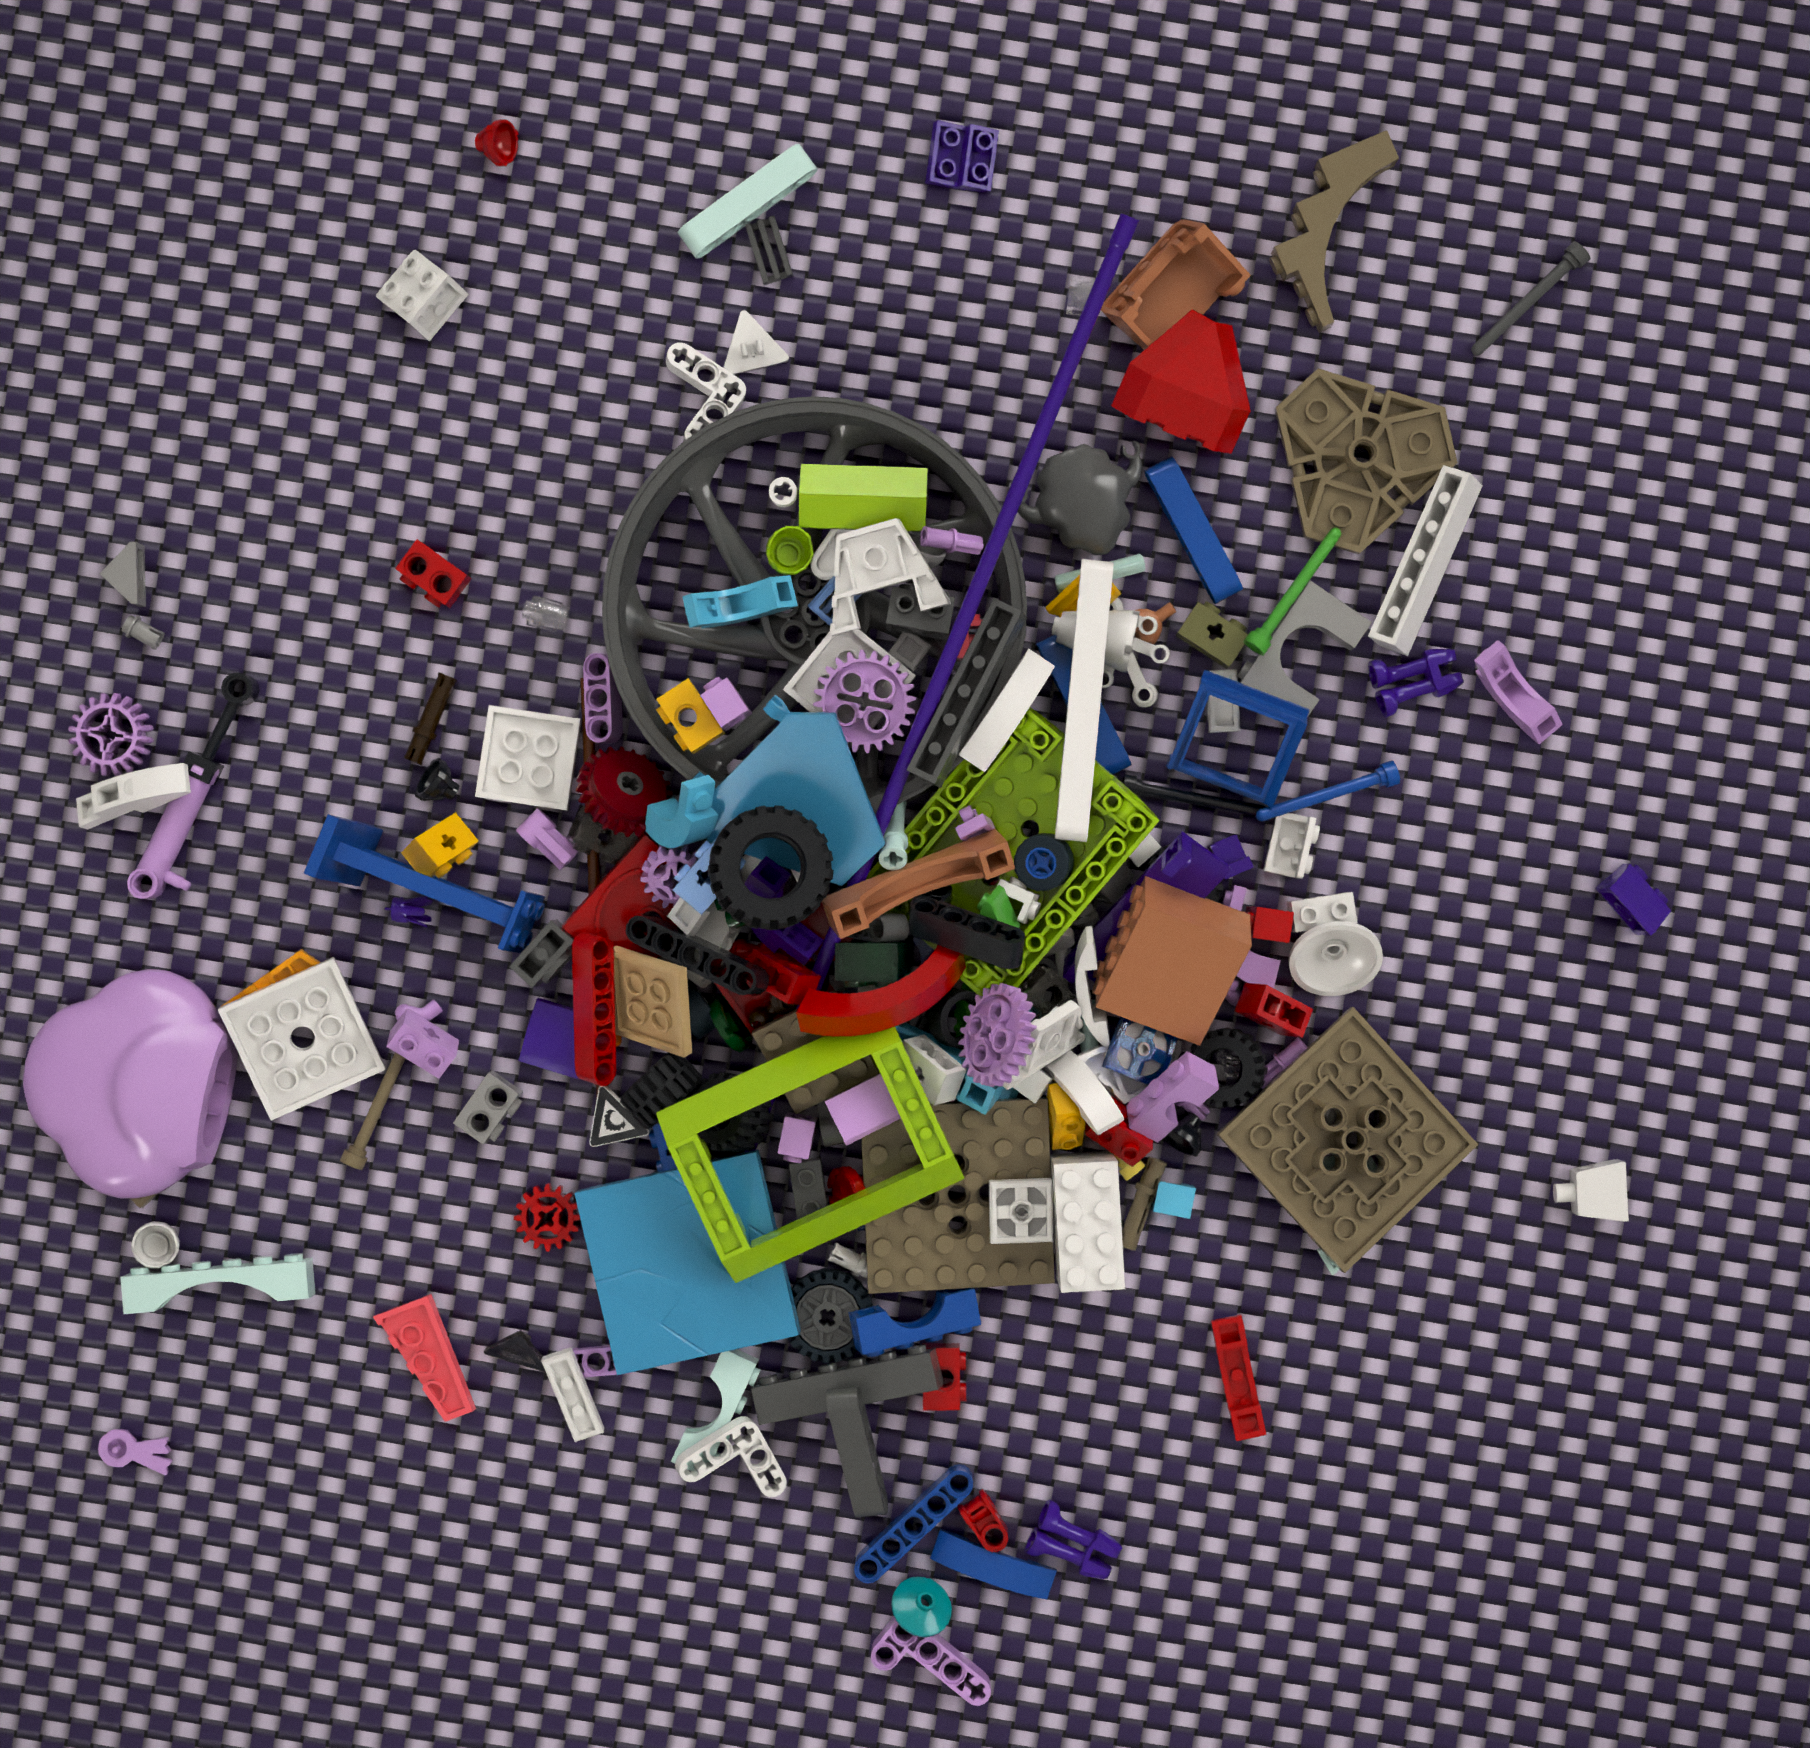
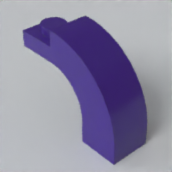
[745,856,824,965]

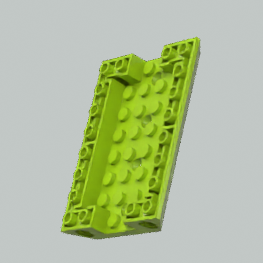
[866,707,1160,996]

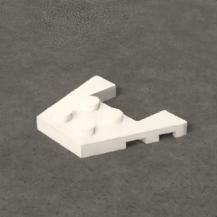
[830,518,951,636]

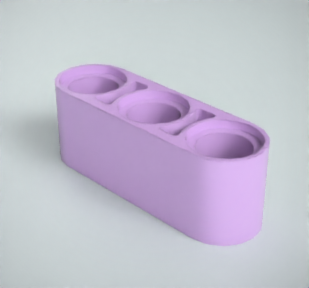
[583,653,623,744]

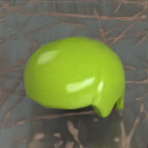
[766,526,814,575]

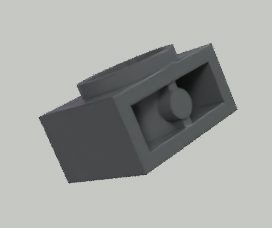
[509,920,574,988]

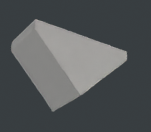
[100,542,146,607]

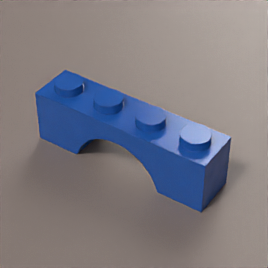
[848,1288,981,1357]

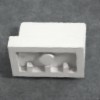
[376,250,469,341]

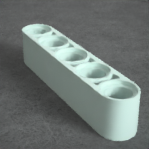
[678,144,818,259]

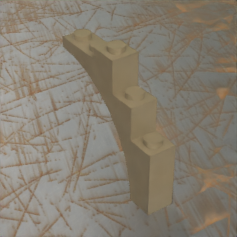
[1269,130,1399,333]

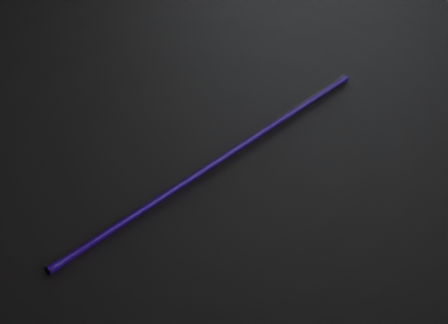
[734,213,1139,1155]

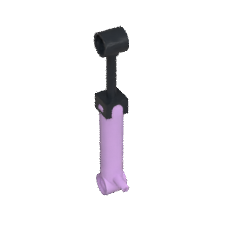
[127,672,259,899]

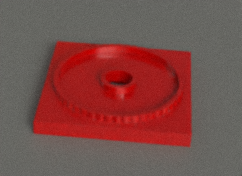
[561,833,677,958]

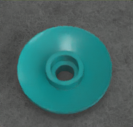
[891,1577,952,1637]

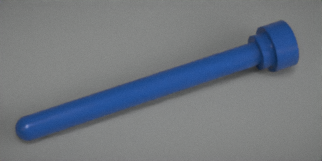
[1256,760,1400,821]

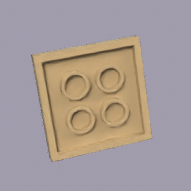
[613,945,692,1058]

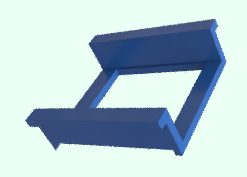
[1166,670,1310,809]

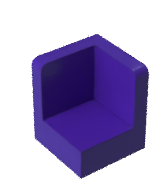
[1208,835,1254,880]

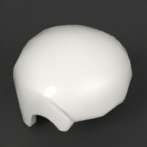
[131,1221,180,1269]

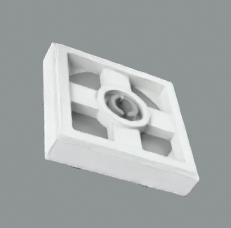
[989,1178,1053,1244]

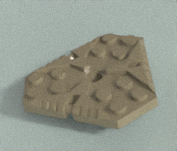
[1275,368,1458,554]

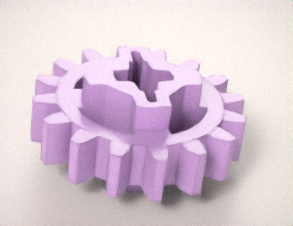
[640,845,708,908]

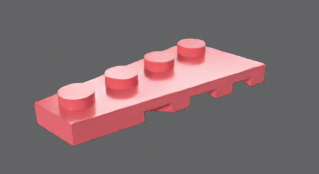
[373,1294,476,1422]

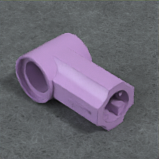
[516,807,579,870]

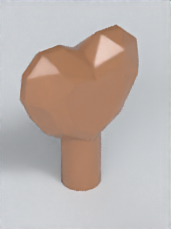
[1135,602,1177,644]

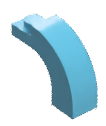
[682,575,798,629]
[645,775,718,848]

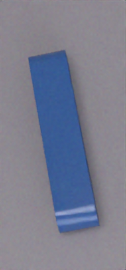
[1144,456,1243,604]
[1036,635,1132,775]
[854,1464,973,1584]

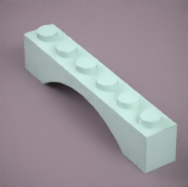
[120,1253,315,1314]

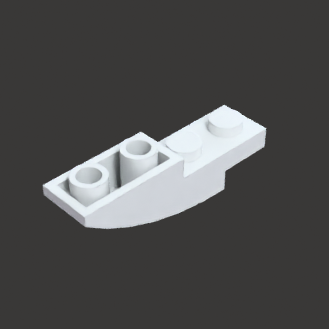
[76,763,191,830]

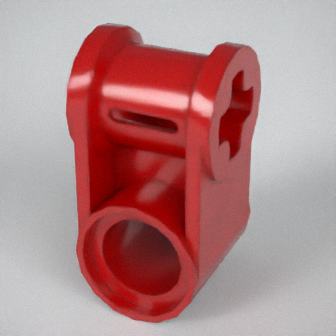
[957,1489,1008,1552]

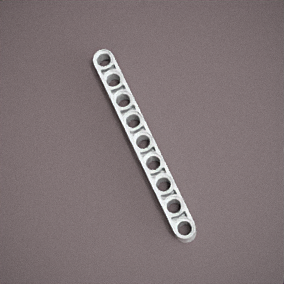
[1055,559,1114,842]

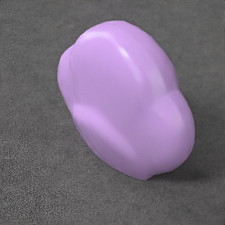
[23,969,238,1199]

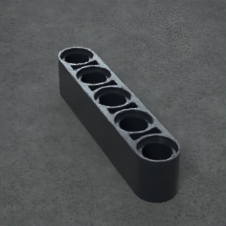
[625,916,769,995]

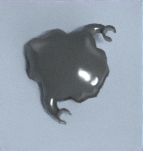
[1018,441,1142,555]

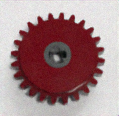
[576,746,673,837]

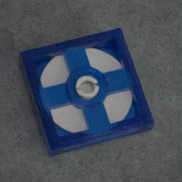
[1102,1017,1179,1086]

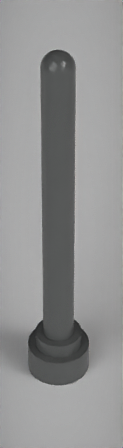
[1471,241,1591,356]

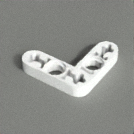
[666,343,746,442]
[675,1416,787,1497]

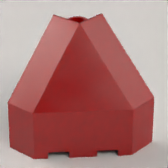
[1111,309,1251,454]

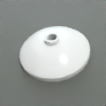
[1288,921,1383,996]

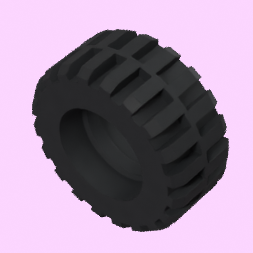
[708,805,834,930]

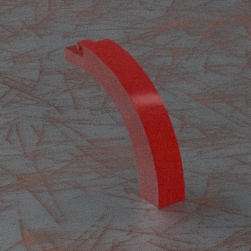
[796,945,966,1037]

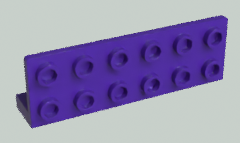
[1063,831,1230,984]

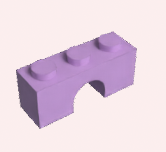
[1126,1051,1219,1143]

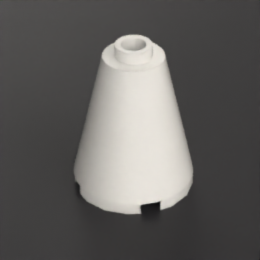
[1052,610,1140,673]

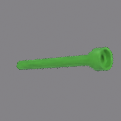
[1243,527,1341,656]

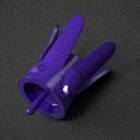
[384,896,433,927]

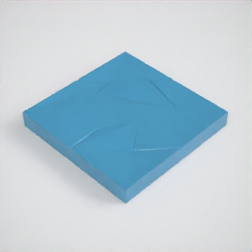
[574,1149,801,1375]

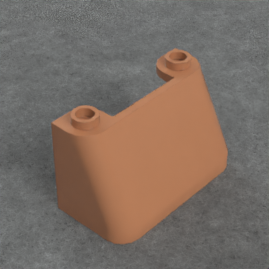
[1101,219,1251,350]

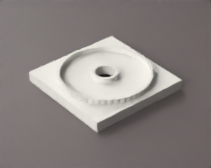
[218,957,386,1121]

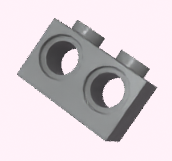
[453,1071,523,1145]

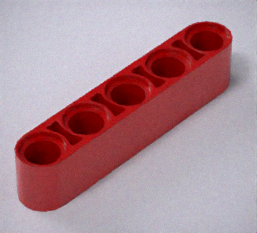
[572,932,616,1086]

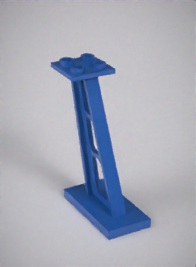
[304,814,545,953]

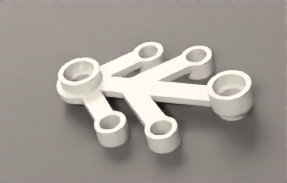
[1102,598,1170,707]

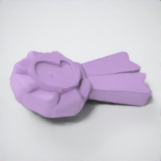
[98,1429,173,1475]

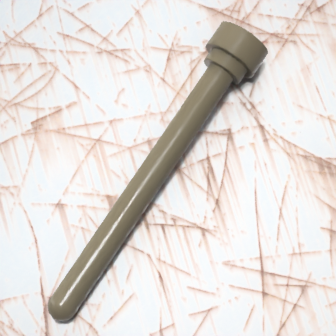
[340,1052,406,1170]

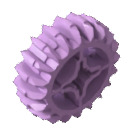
[68,693,154,776]

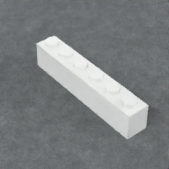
[1368,465,1482,656]

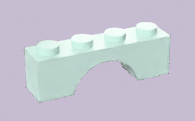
[671,1349,760,1471]

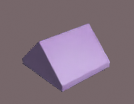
[824,1073,901,1146]

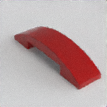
[1211,1314,1267,1441]

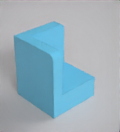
[1151,1181,1196,1219]

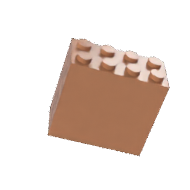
[1092,876,1252,1046]

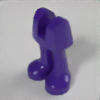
[1368,649,1464,717]
[1024,1499,1122,1579]

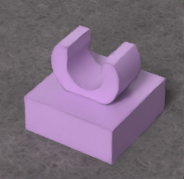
[955,805,995,841]

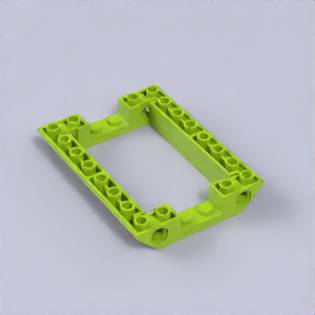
[656,1027,965,1283]

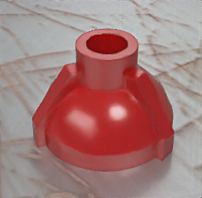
[475,119,518,167]

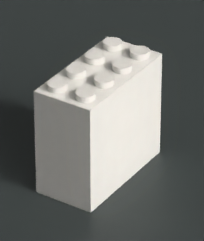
[1050,1151,1125,1293]

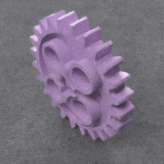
[813,650,917,753]
[958,983,1037,1087]

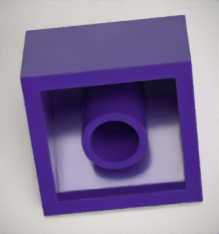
[1595,864,1671,936]

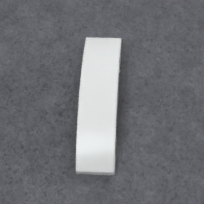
[958,649,1055,772]
[1075,926,1110,1047]
[1041,1050,1124,1135]

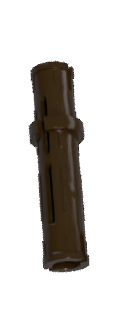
[403,672,457,765]

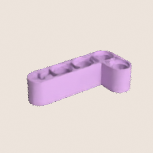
[871,1616,991,1706]

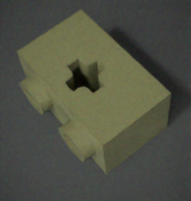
[1175,601,1248,669]

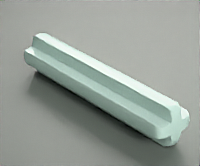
[1055,554,1145,593]

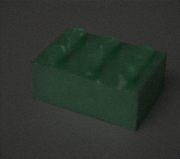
[835,941,914,988]

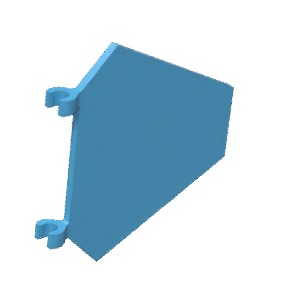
[692,695,886,886]

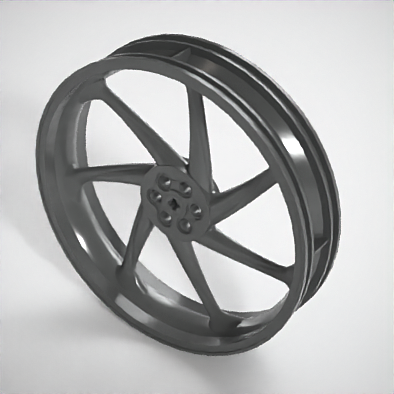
[602,396,1027,815]

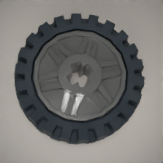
[788,1268,873,1363]

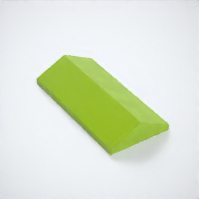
[799,464,928,532]

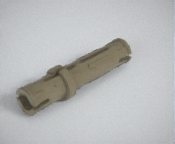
[1122,1156,1167,1251]

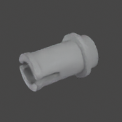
[122,615,165,650]

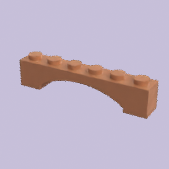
[822,829,1015,939]

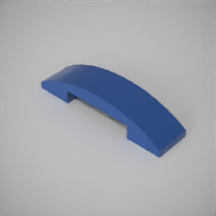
[930,1528,1057,1600]

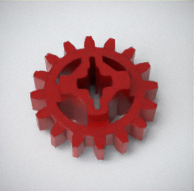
[514,1183,581,1252]

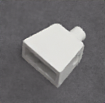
[1553,1159,1629,1222]

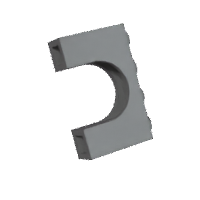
[1237,580,1372,717]

